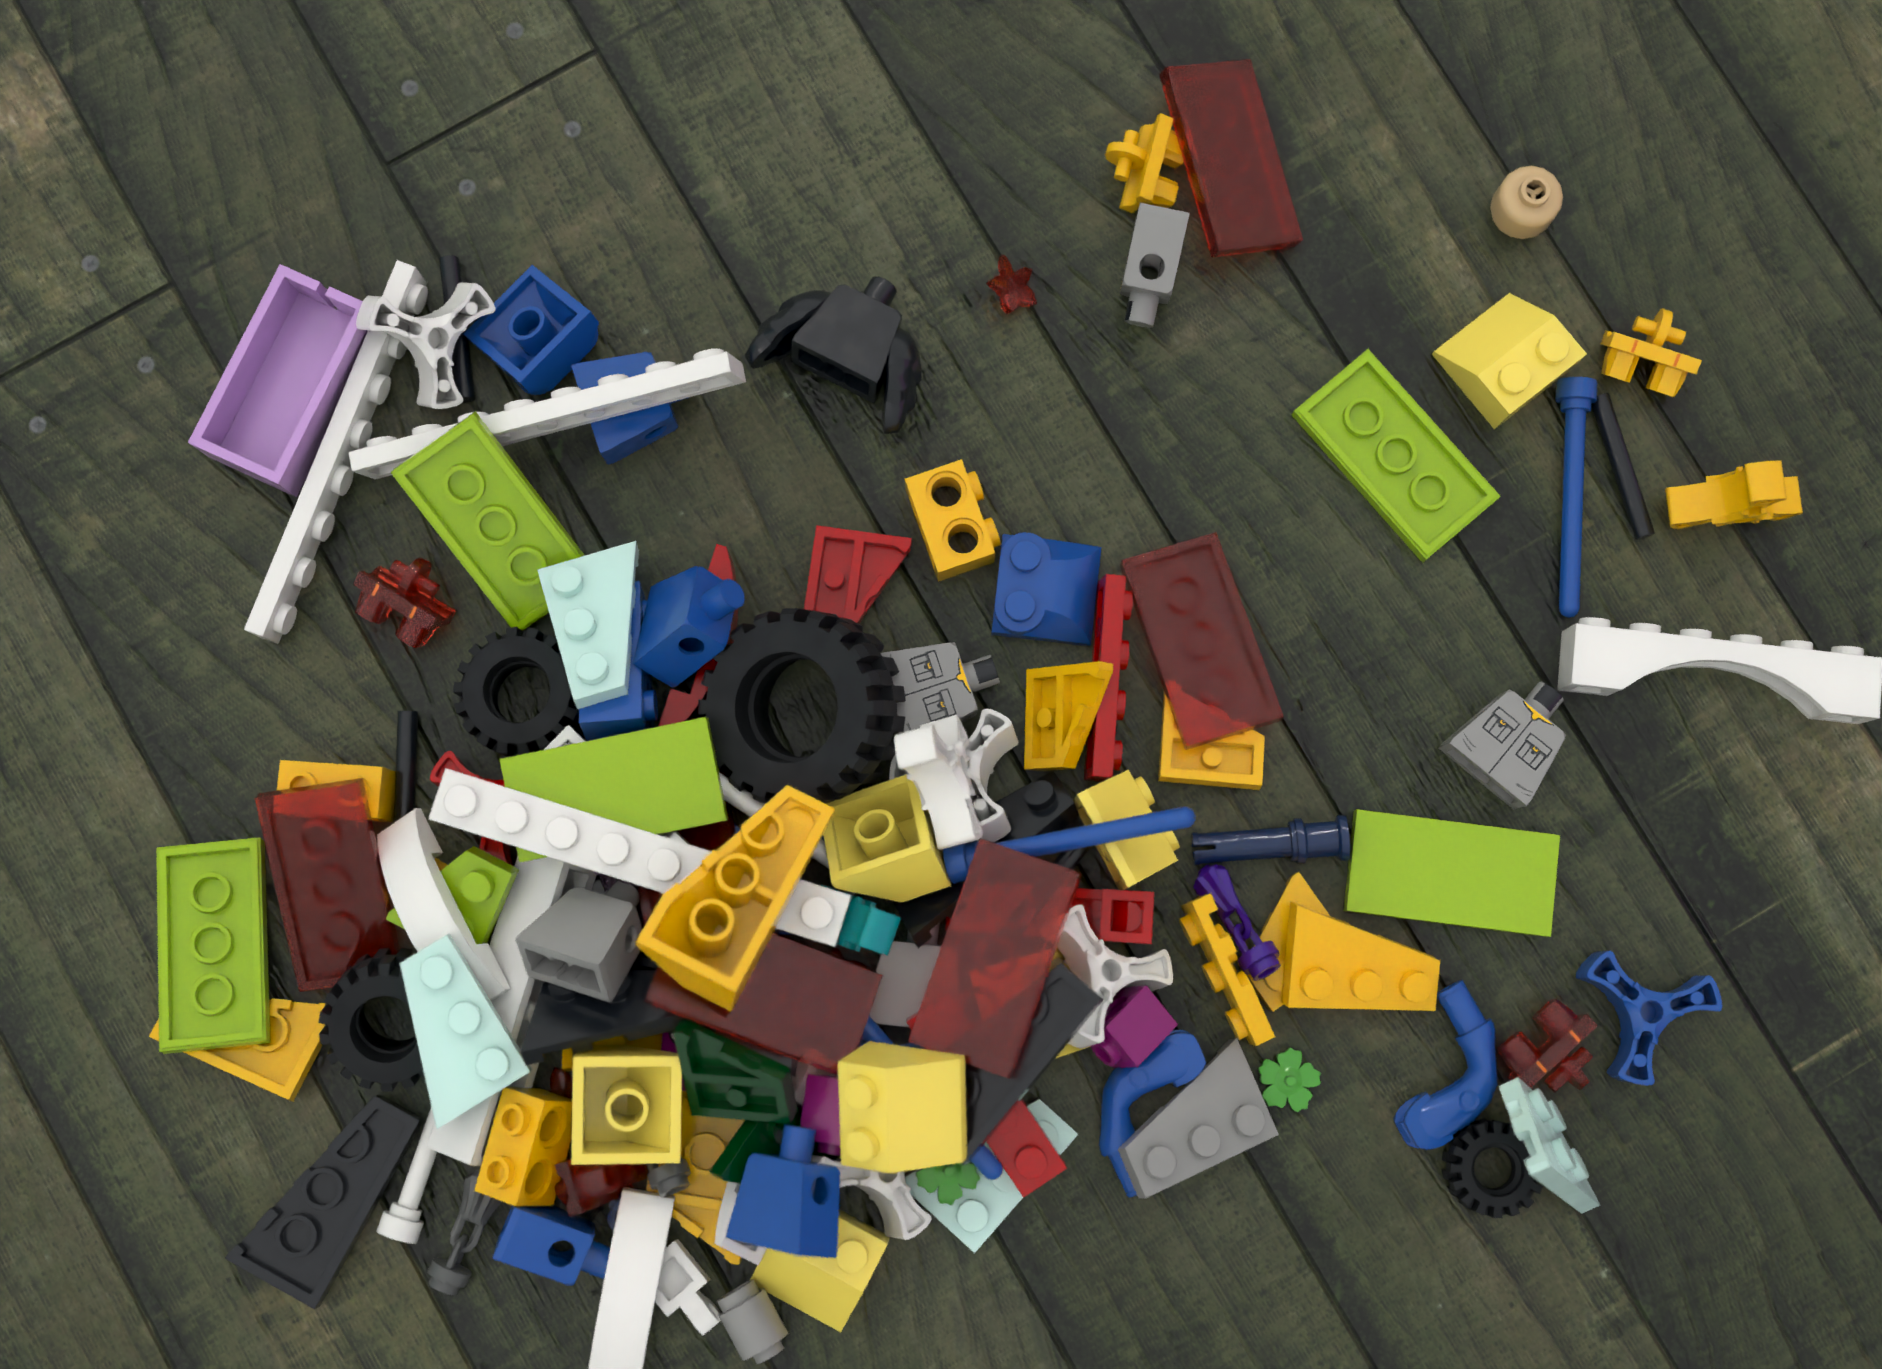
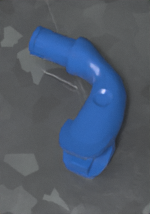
[1394,980,1497,1150]
[1099,1030,1206,1198]

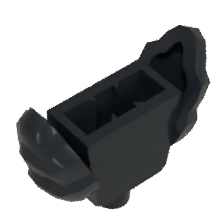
[744,276,922,434]

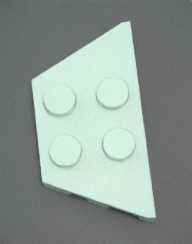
[1499,1078,1600,1214]

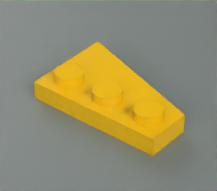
[1179,893,1275,1046]
[1281,901,1440,1011]
[149,998,327,1102]

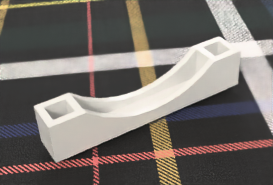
[1557,617,1882,724]

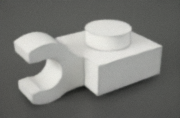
[655,1239,721,1335]

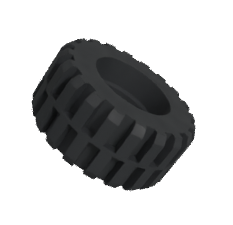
[698,608,906,804]

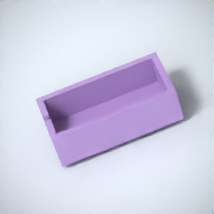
[188,264,367,497]

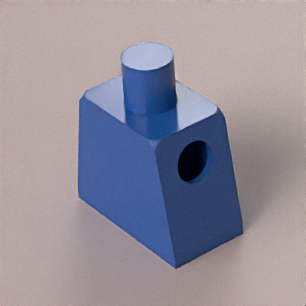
[571,352,693,465]
[633,566,745,688]
[726,1124,840,1258]
[492,1205,611,1286]

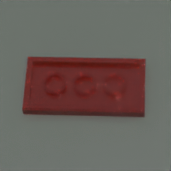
[1159,59,1303,258]
[1120,532,1284,750]
[255,778,400,992]
[908,838,1082,1079]
[644,933,883,1075]

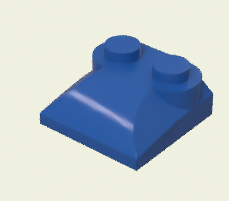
[463,265,599,395]
[991,532,1101,646]

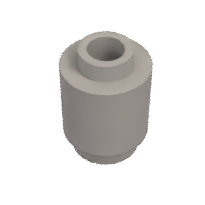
[717,1279,788,1365]

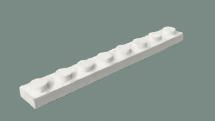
[244,260,428,644]
[349,349,746,479]
[428,768,852,947]

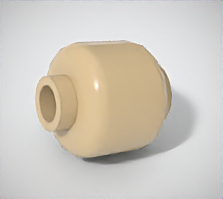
[1490,165,1563,239]

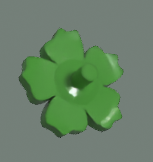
[1258,1048,1321,1112]
[915,1163,980,1205]

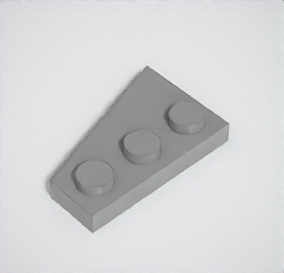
[1118,1038,1279,1199]

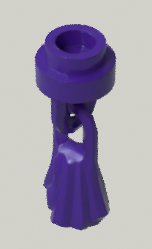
[1193,864,1281,981]

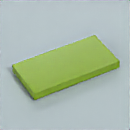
[1292,349,1501,563]
[390,411,585,631]
[500,717,728,863]
[1343,809,1560,937]
[156,837,270,1054]

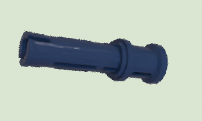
[1191,815,1350,866]

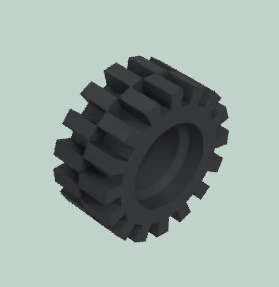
[1441,1119,1543,1218]

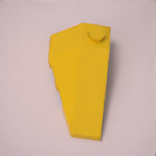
[636,785,835,1011]

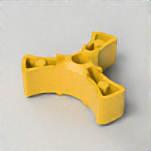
[1665,461,1803,529]

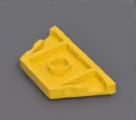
[646,1091,745,1265]

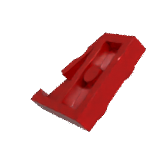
[804,525,912,624]

